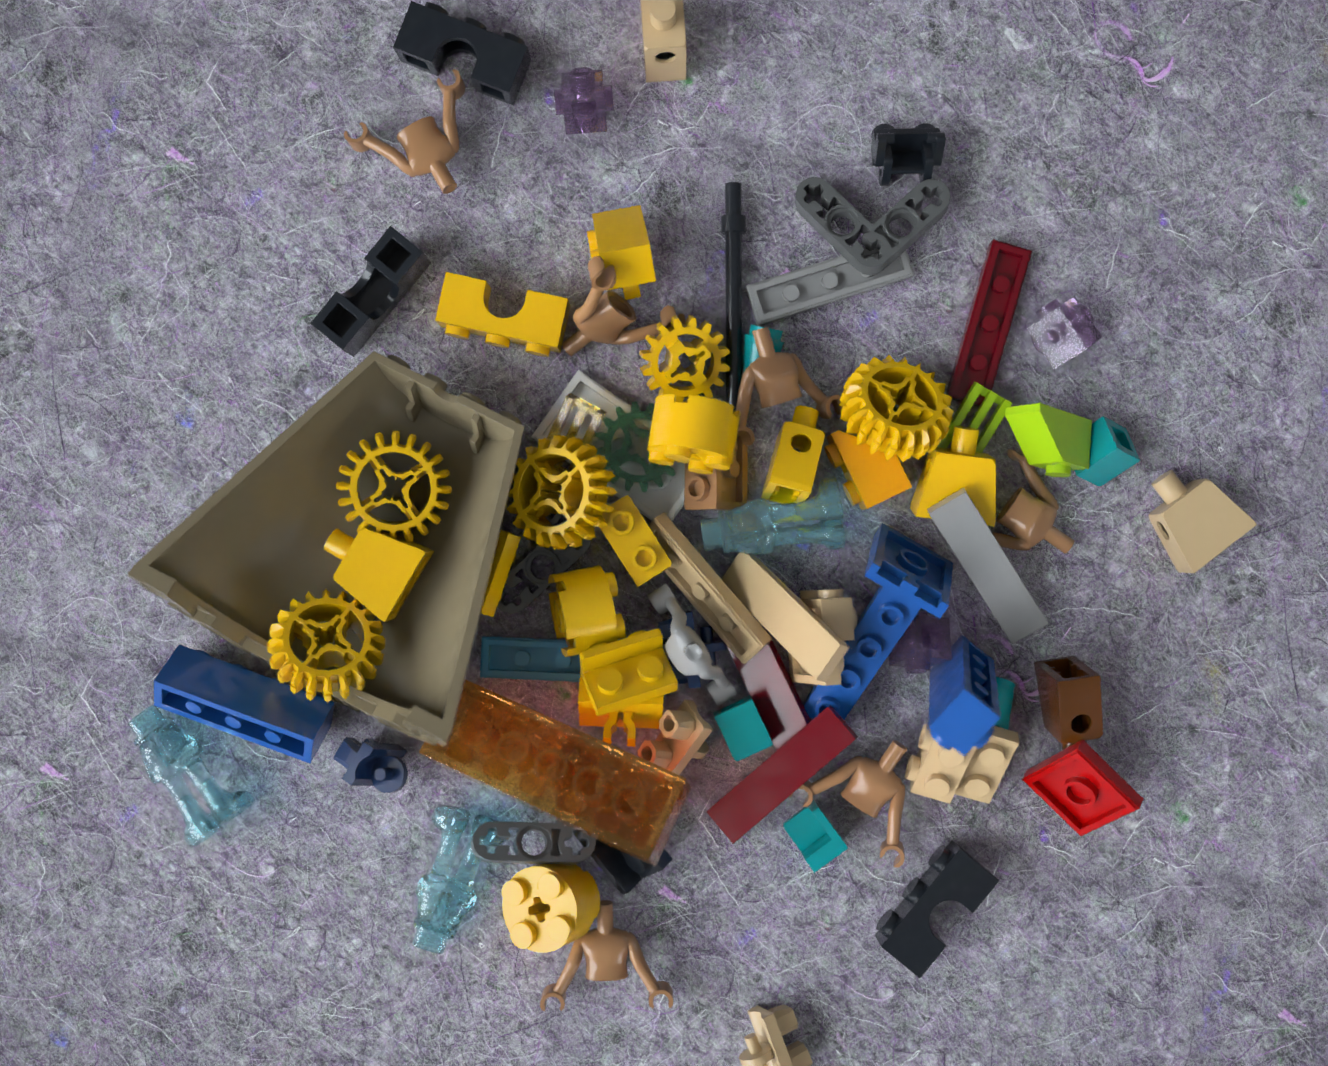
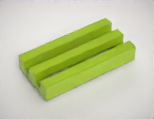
[938,382,1012,453]

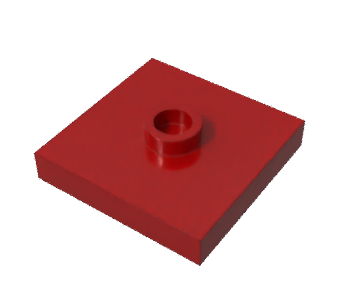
[1022,739,1144,836]

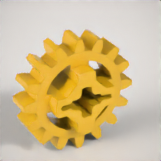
[639,315,730,402]

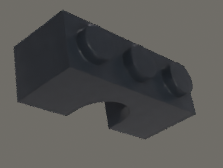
[393,1,531,106]
[310,226,431,357]
[875,840,999,978]

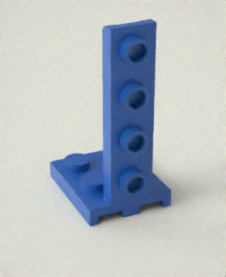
[803,523,953,720]

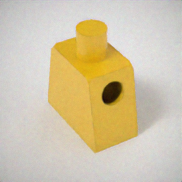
[760,405,825,509]
[910,426,996,527]
[324,526,434,622]

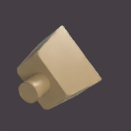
[640,0,686,83]
[1148,470,1257,573]

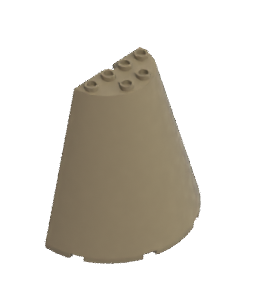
[127,351,525,746]

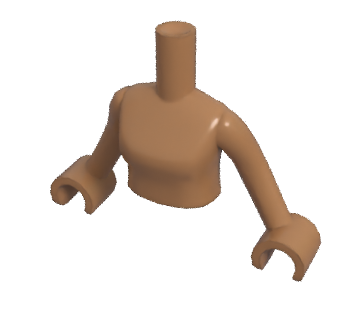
[344,69,466,194]
[562,256,686,356]
[735,327,842,450]
[992,449,1075,554]
[789,740,907,868]
[540,900,674,1011]

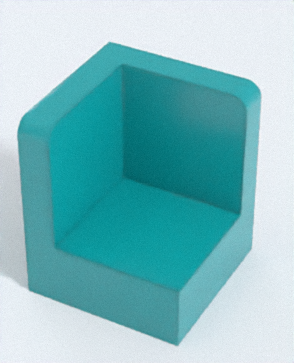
[1074,416,1140,486]
[713,695,773,761]
[783,800,848,873]

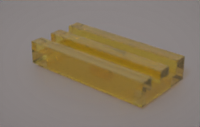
[547,393,607,472]

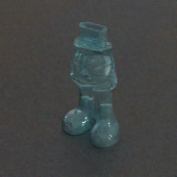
[700,476,845,555]
[128,704,255,848]
[412,805,506,954]

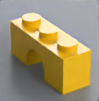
[435,272,571,357]

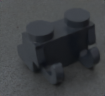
[871,123,946,186]

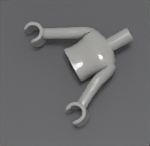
[647,583,737,706]

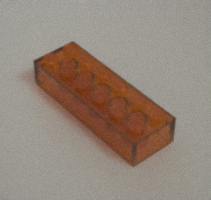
[419,679,691,867]

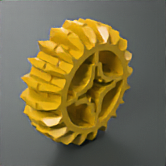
[839,355,954,463]
[336,431,452,542]
[506,435,617,550]
[267,588,386,703]

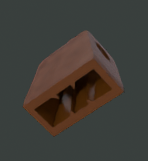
[1034,656,1103,750]

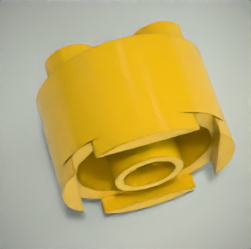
[647,394,741,474]
[548,565,626,657]
[502,864,600,953]

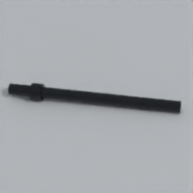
[721,182,746,412]

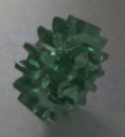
[595,402,681,493]

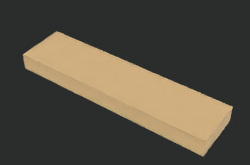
[649,512,772,664]
[722,548,850,682]

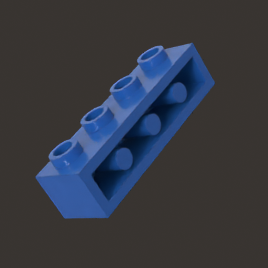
[928,635,1001,756]
[154,644,335,764]

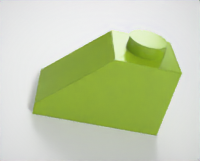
[1005,403,1092,477]

